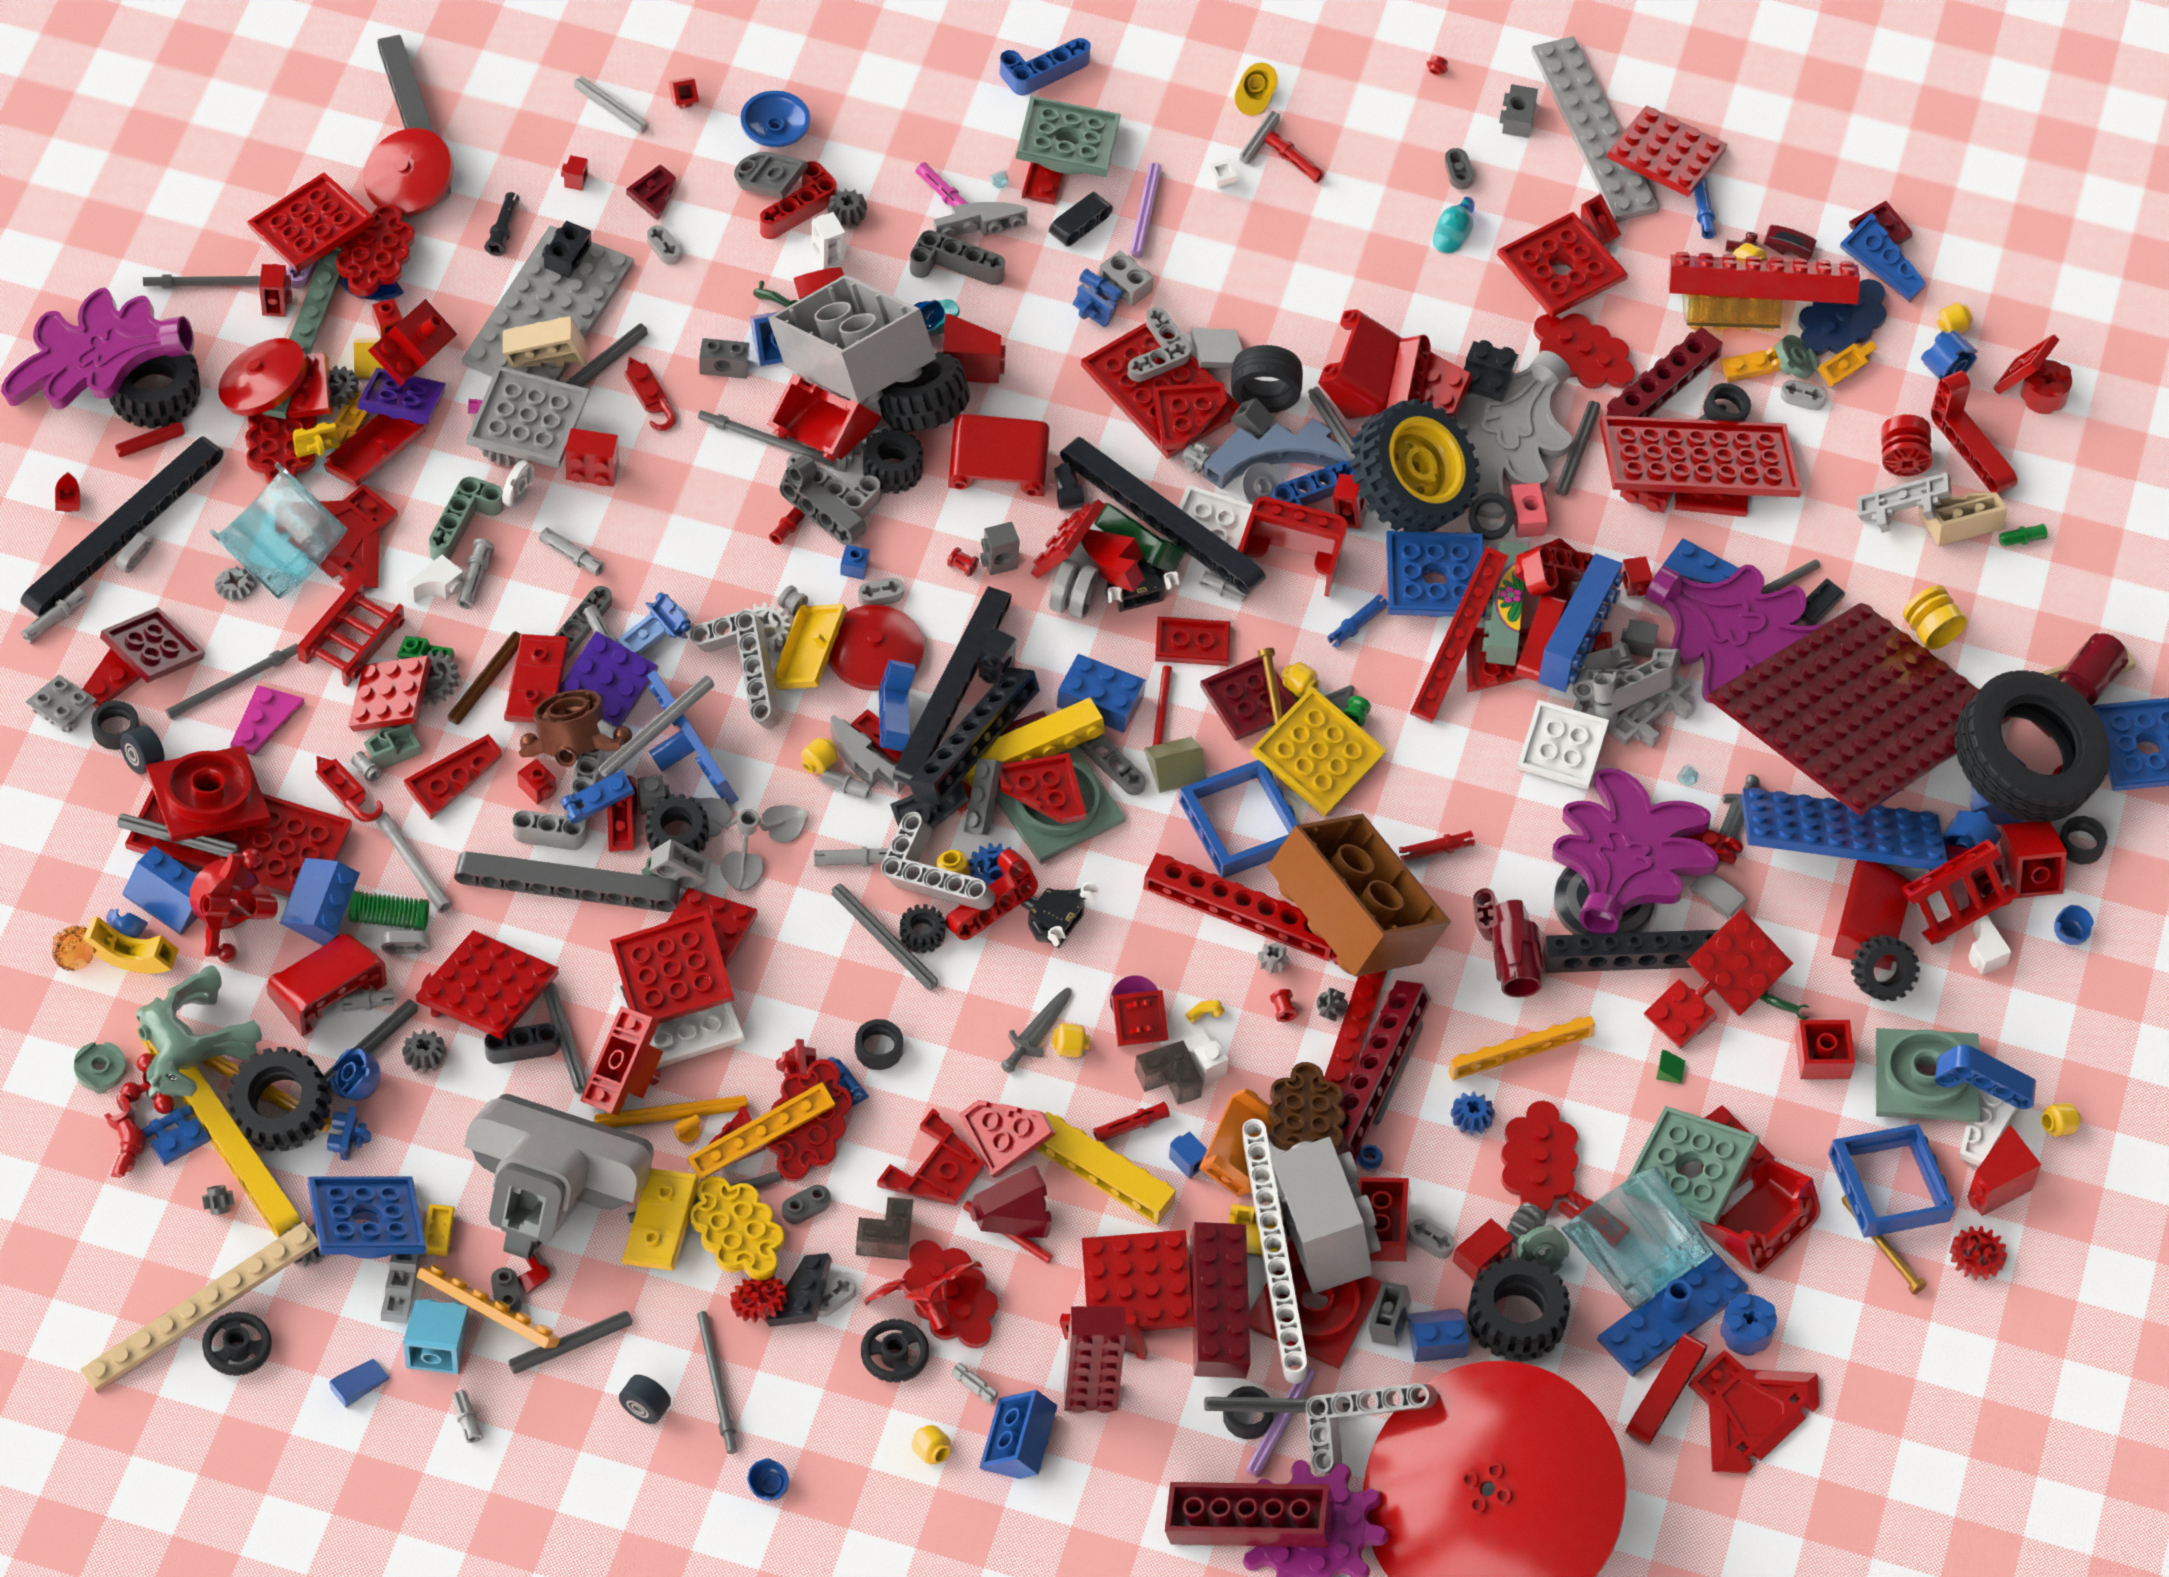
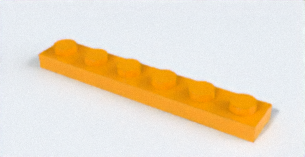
[1448,1015,1595,1081]
[687,1082,835,1182]
[416,1265,561,1348]

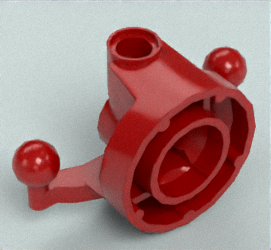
[189,848,278,963]

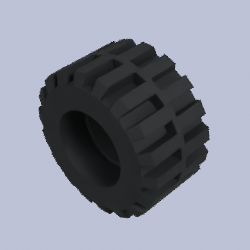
[863,428,923,494]
[645,794,709,854]
[1851,935,1920,1001]

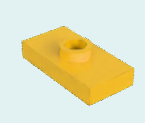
[424,1204,455,1257]

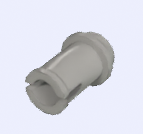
[351,751,381,781]

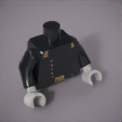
[1105,559,1180,612]
[1021,882,1099,949]

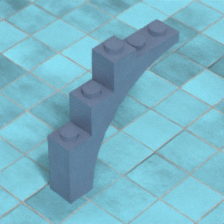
[1203,418,1350,489]

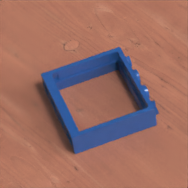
[1179,760,1300,878]
[1828,1124,1955,1238]

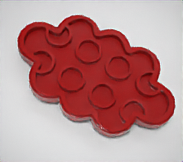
[336,204,415,296]
[1533,313,1635,389]
[245,413,317,489]
[766,1059,852,1182]
[1501,1100,1579,1214]
[903,1240,998,1349]

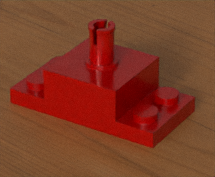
[368,299,457,386]
[580,1006,664,1116]

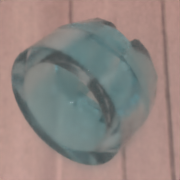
[989,170,1009,189]
[1677,764,1698,786]

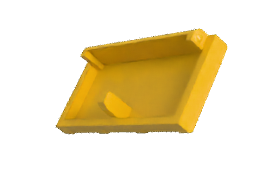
[773,604,848,690]
[621,1168,699,1271]

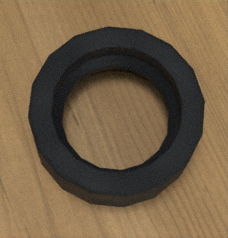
[1703,383,1751,422]
[1468,493,1515,540]
[91,701,140,750]
[2059,816,2108,865]
[855,1019,903,1070]
[1223,1386,1274,1439]

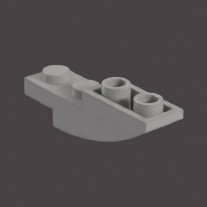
[933,202,1028,237]
[830,714,904,794]

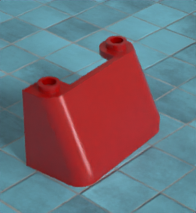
[1318,309,1402,419]
[767,374,882,463]
[948,414,1050,497]
[1831,860,1912,971]
[266,933,387,1037]
[1699,1157,1821,1273]

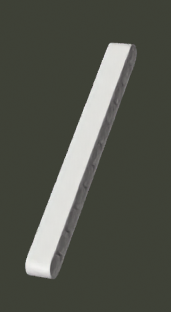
[1243,1119,1307,1384]

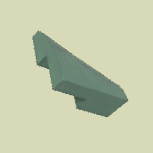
[364,724,422,770]

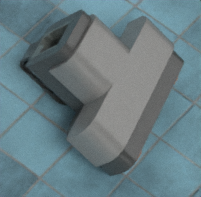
[464,1094,654,1260]

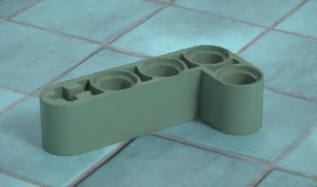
[429,476,504,561]

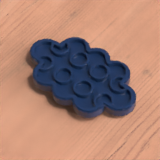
[1798,279,1887,356]

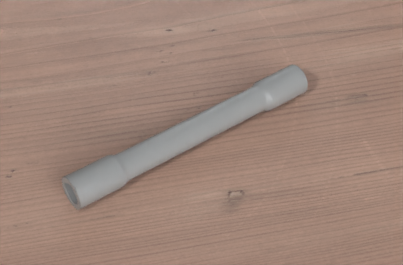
[375,812,452,913]

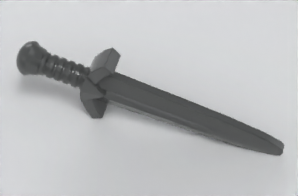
[1718,774,1760,864]
[1001,988,1072,1073]

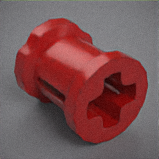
[947,547,979,577]
[1270,989,1298,1022]

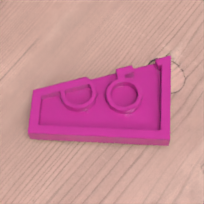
[230,685,305,756]

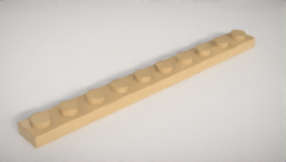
[80,1222,319,1393]

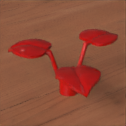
[864,1261,983,1330]

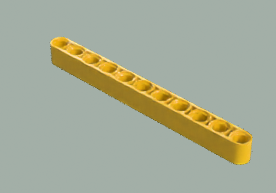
[136,1027,301,1238]

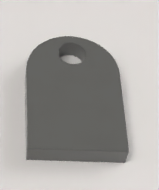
[734,152,808,199]

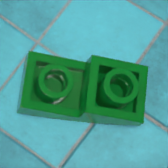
[397,636,455,673]

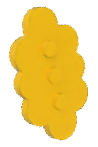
[690,1176,785,1280]

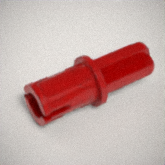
[769,506,805,545]

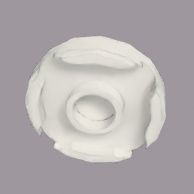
[502,460,534,507]

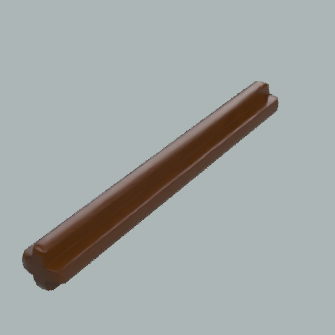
[448,631,521,725]

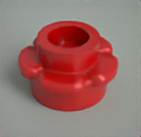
[1426,55,1448,76]

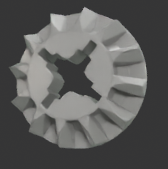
[214,565,254,601]

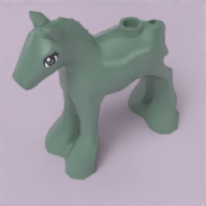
[136,965,262,1098]

